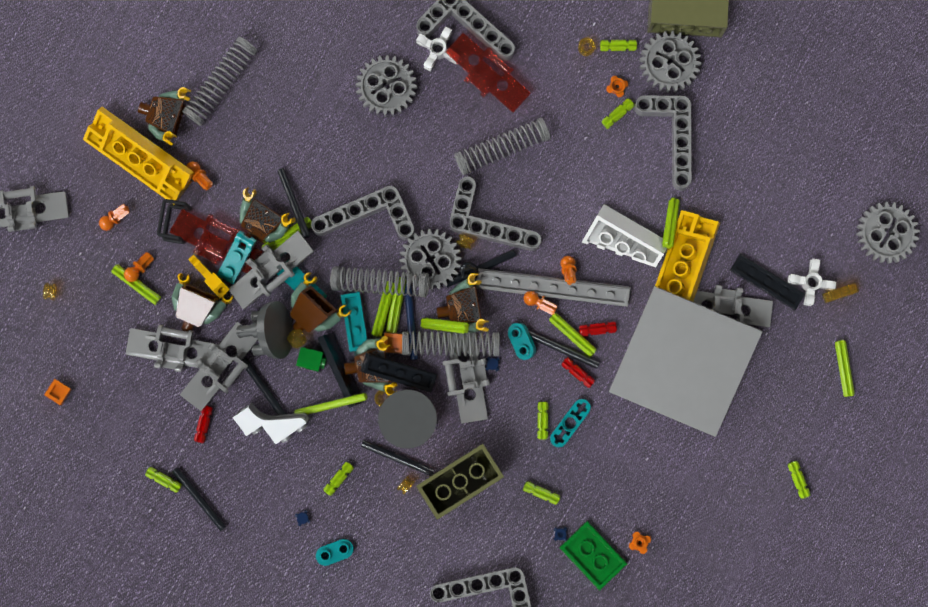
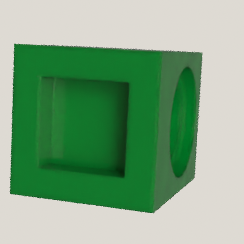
[296,347,327,372]

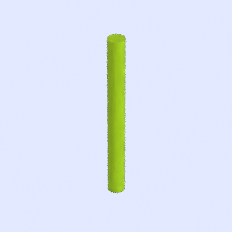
[294,393,367,415]

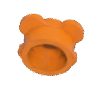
[606,76,628,98]
[629,532,651,554]

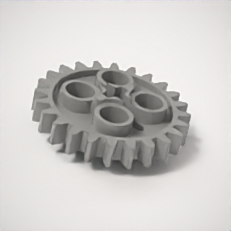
[639,31,701,93]
[355,55,417,117]
[856,202,920,264]
[399,229,461,291]

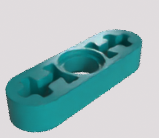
[550,399,591,448]

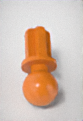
[186,161,213,190]
[99,204,130,231]
[124,252,154,282]
[560,256,577,285]
[523,291,558,315]

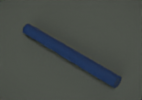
[404,284,418,360]

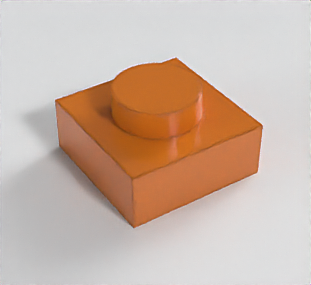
[384,332,402,354]
[44,379,72,406]

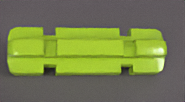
[600,40,637,51]
[602,98,634,129]
[537,402,548,440]
[788,461,810,499]
[324,462,354,496]
[145,467,182,493]
[523,482,560,505]

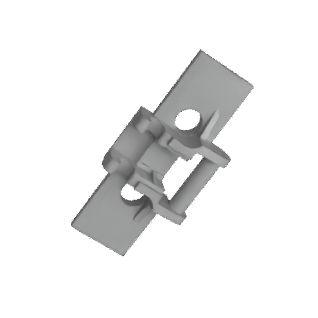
[0,186,69,232]
[229,231,314,310]
[693,285,773,328]
[180,322,258,411]
[125,325,218,373]
[442,332,490,424]

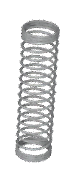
[182,37,258,126]
[454,117,551,175]
[330,266,429,298]
[402,331,500,357]

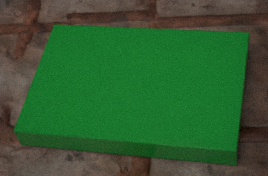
[559,521,627,591]

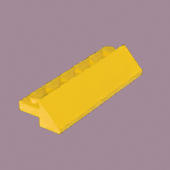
[83,107,194,205]
[655,210,720,302]

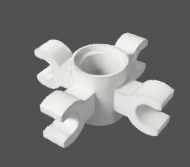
[416,26,460,71]
[787,259,836,306]

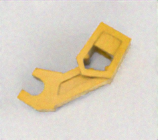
[188,255,230,298]

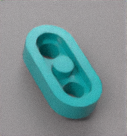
[508,323,536,360]
[316,539,354,566]

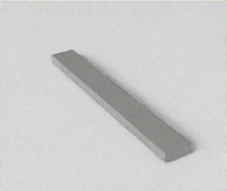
[476,268,630,307]

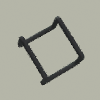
[157,199,192,244]

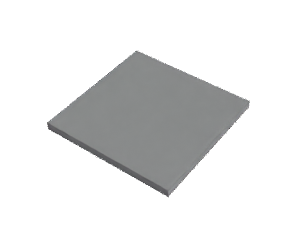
[609,286,762,437]

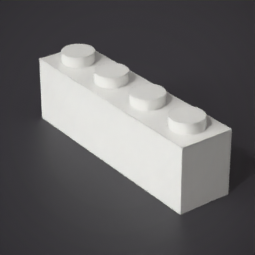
[582,204,667,267]

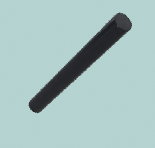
[277,168,311,239]
[446,250,516,288]
[529,330,600,369]
[241,357,286,415]
[361,440,435,476]
[172,467,227,532]

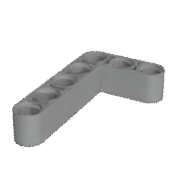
[416,0,515,61]
[634,95,692,191]
[450,177,541,251]
[311,186,414,240]
[430,567,531,607]

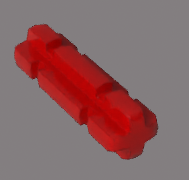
[579,321,617,336]
[561,357,595,388]
[194,405,213,443]

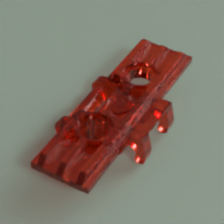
[445,33,531,113]
[169,209,262,274]

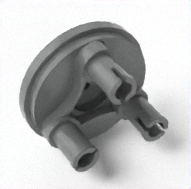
[236,301,293,359]
[378,390,437,449]

